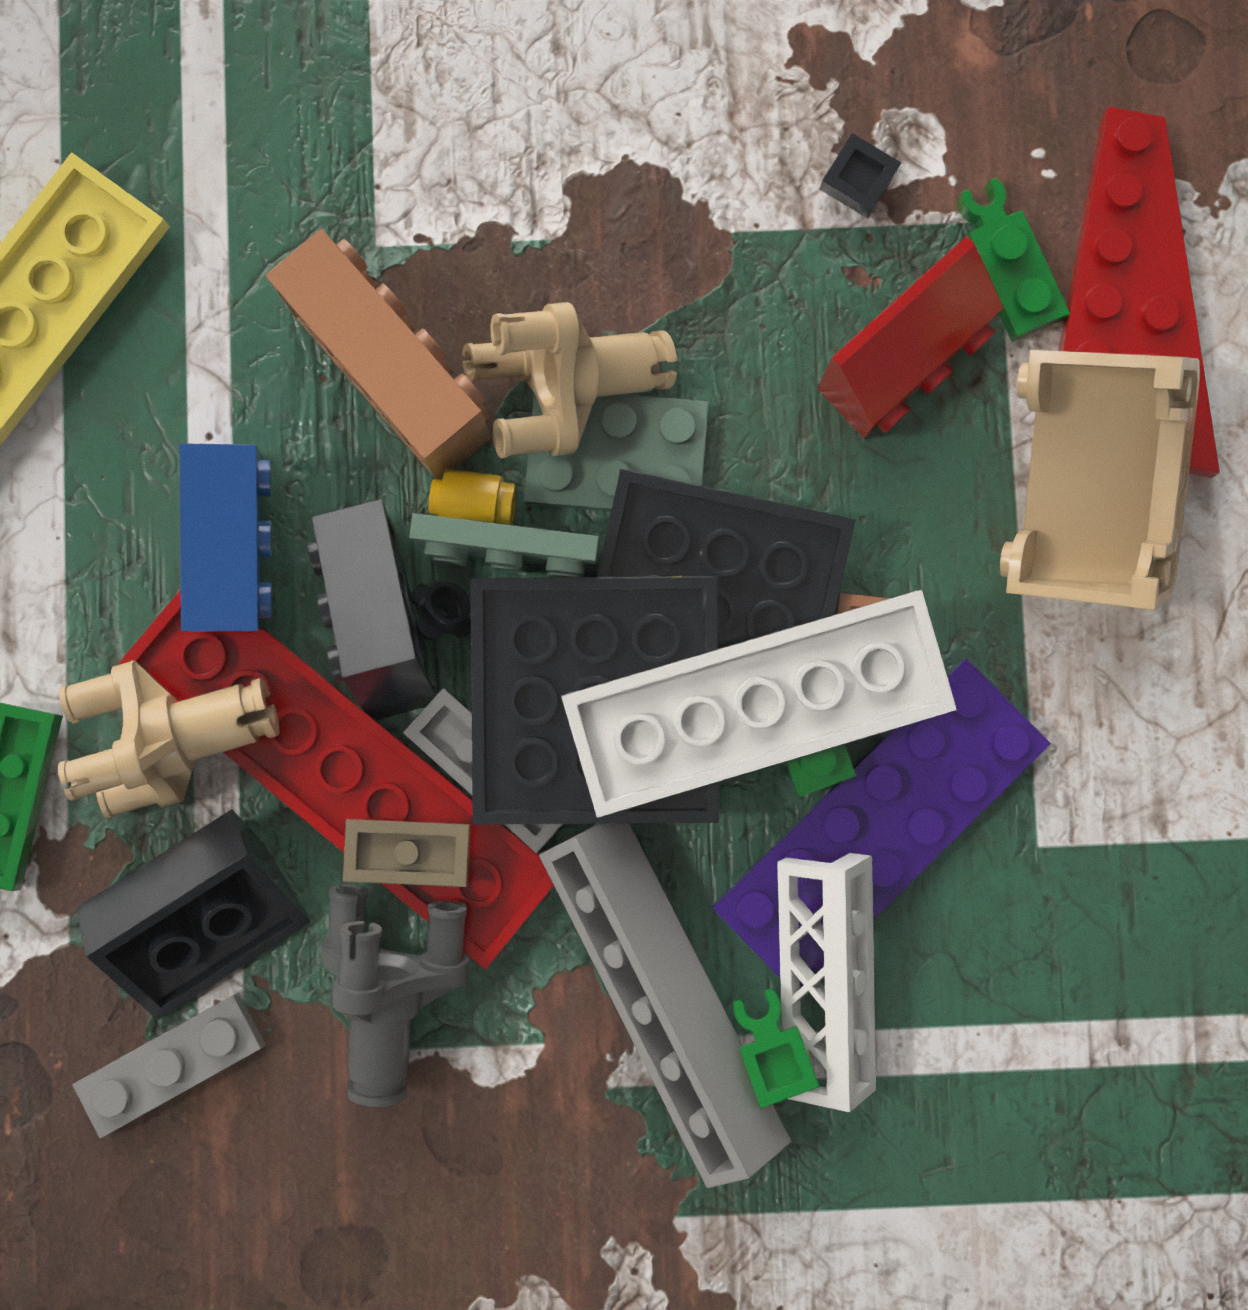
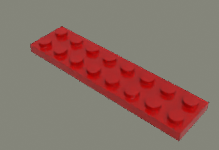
[117,589,554,970]

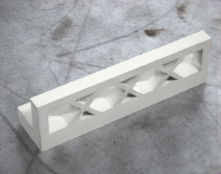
[778,853,876,1112]

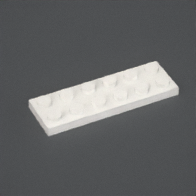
[561,590,957,818]

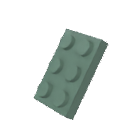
[524,394,709,512]
[409,513,601,578]

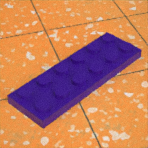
[711,658,1051,988]

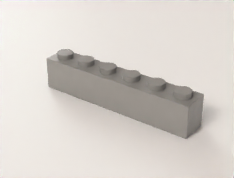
[539,823,792,1188]

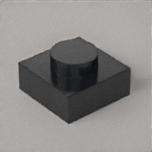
[819,133,901,219]

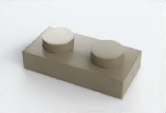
[343,819,472,887]

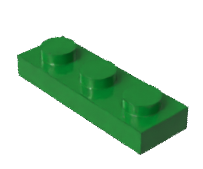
[0,703,63,891]

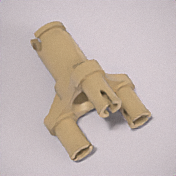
[462,302,677,458]
[58,661,280,819]

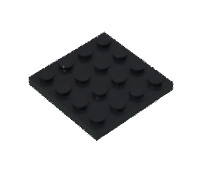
[597,469,856,649]
[470,576,719,825]

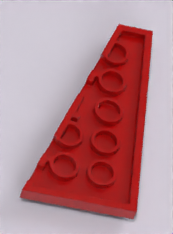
[1058,106,1220,478]

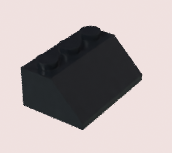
[77,809,310,1020]

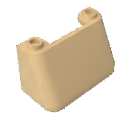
[1000,350,1200,610]

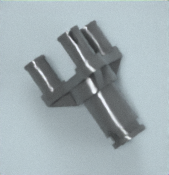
[321,884,469,1107]

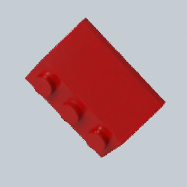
[817,236,1003,439]

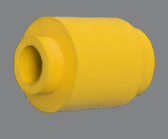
[428,469,517,525]

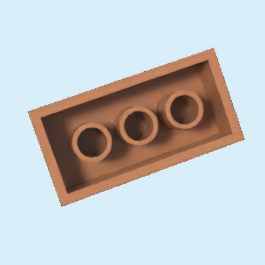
[265,228,491,480]

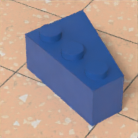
[179,443,272,631]

